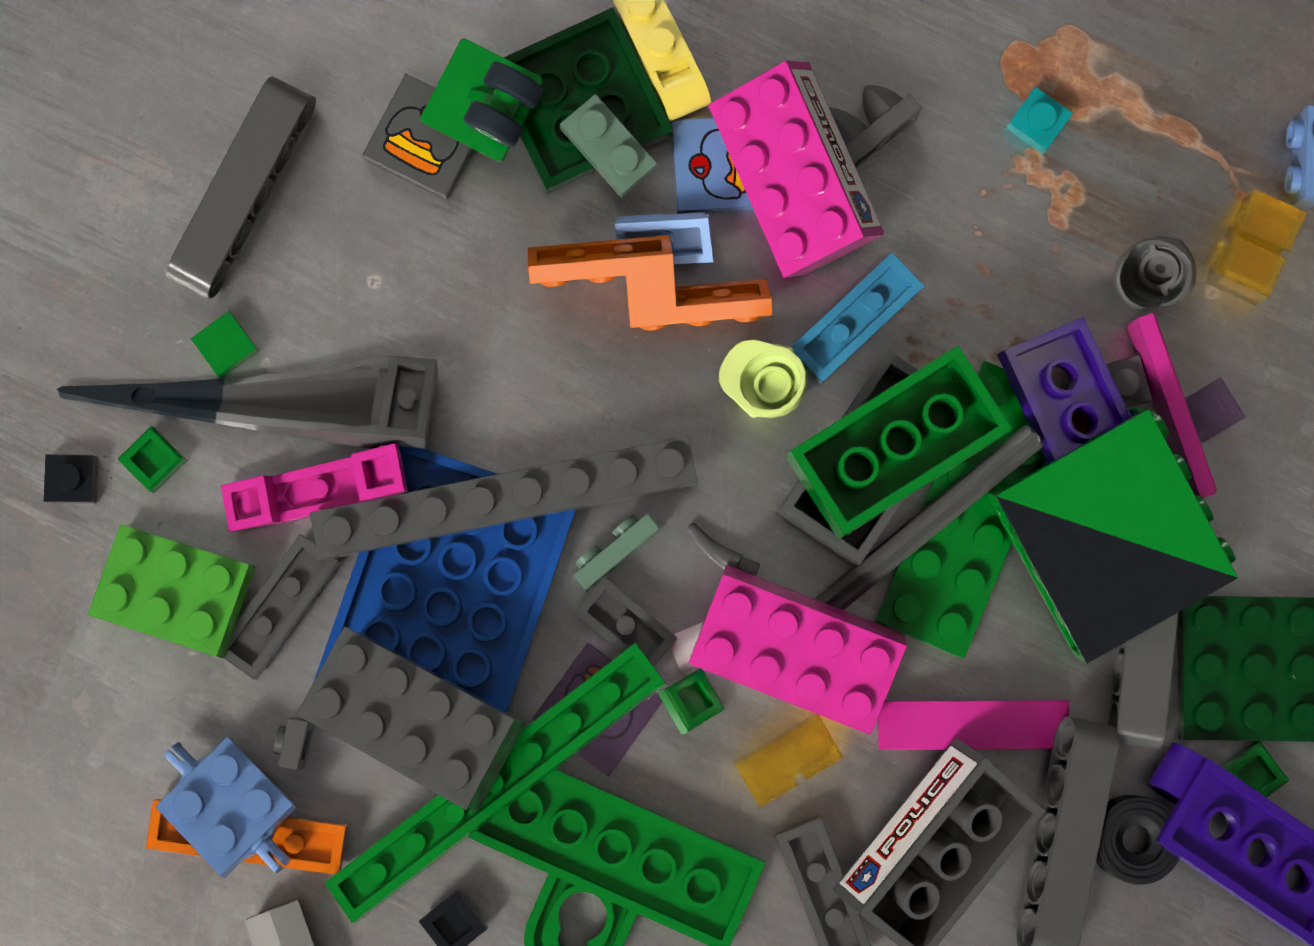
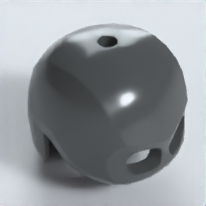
[1113,236,1196,309]

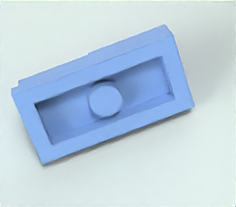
[615,212,714,264]

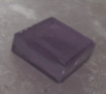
[1185,377,1246,443]

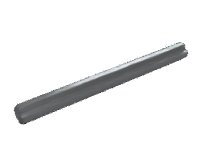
[815,425,1043,610]

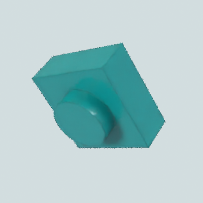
[1006,87,1073,154]

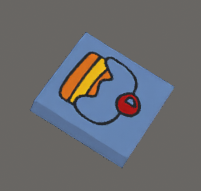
[672,118,754,214]

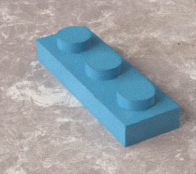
[791,253,924,384]

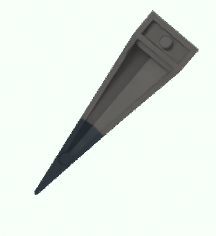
[57,355,438,449]

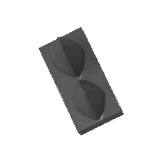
[829,85,922,168]

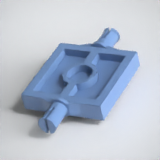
[155,737,297,878]

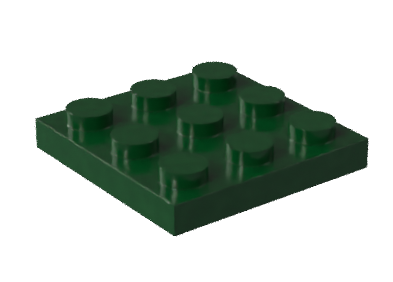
[503,7,673,194]
[1178,596,1314,742]

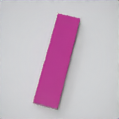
[1126,313,1217,498]

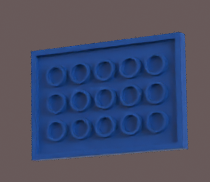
[314,447,577,713]

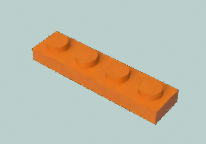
[146,799,348,874]

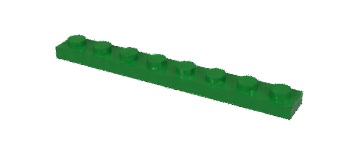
[325,643,667,923]

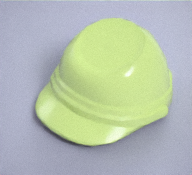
[719,339,808,418]

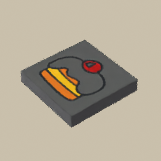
[362,73,473,199]

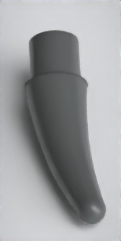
[688,523,760,576]

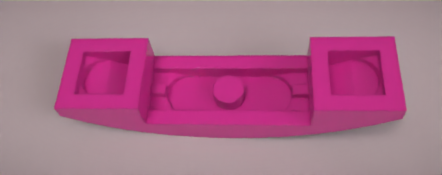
[221,443,408,532]
[877,700,1069,750]

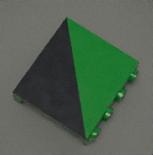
[986,406,1238,664]

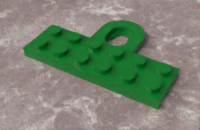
[467,769,765,946]

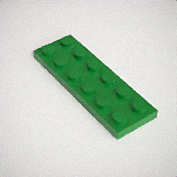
[874,361,1045,659]

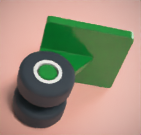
[420,38,544,163]

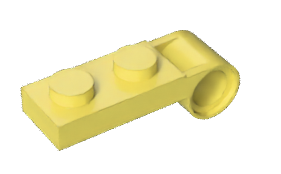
[612,0,712,122]

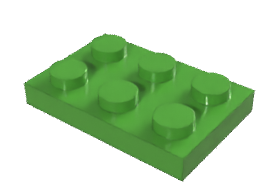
[87,524,256,659]

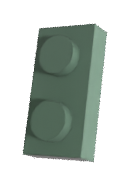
[560,94,657,198]
[573,514,660,592]

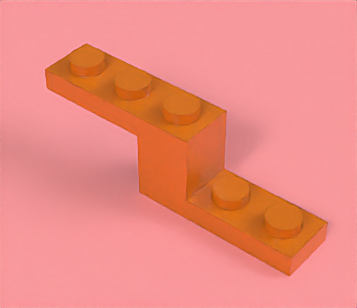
[528,235,772,330]

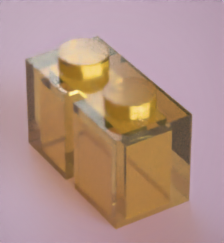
[1204,189,1307,306]
[733,714,844,808]

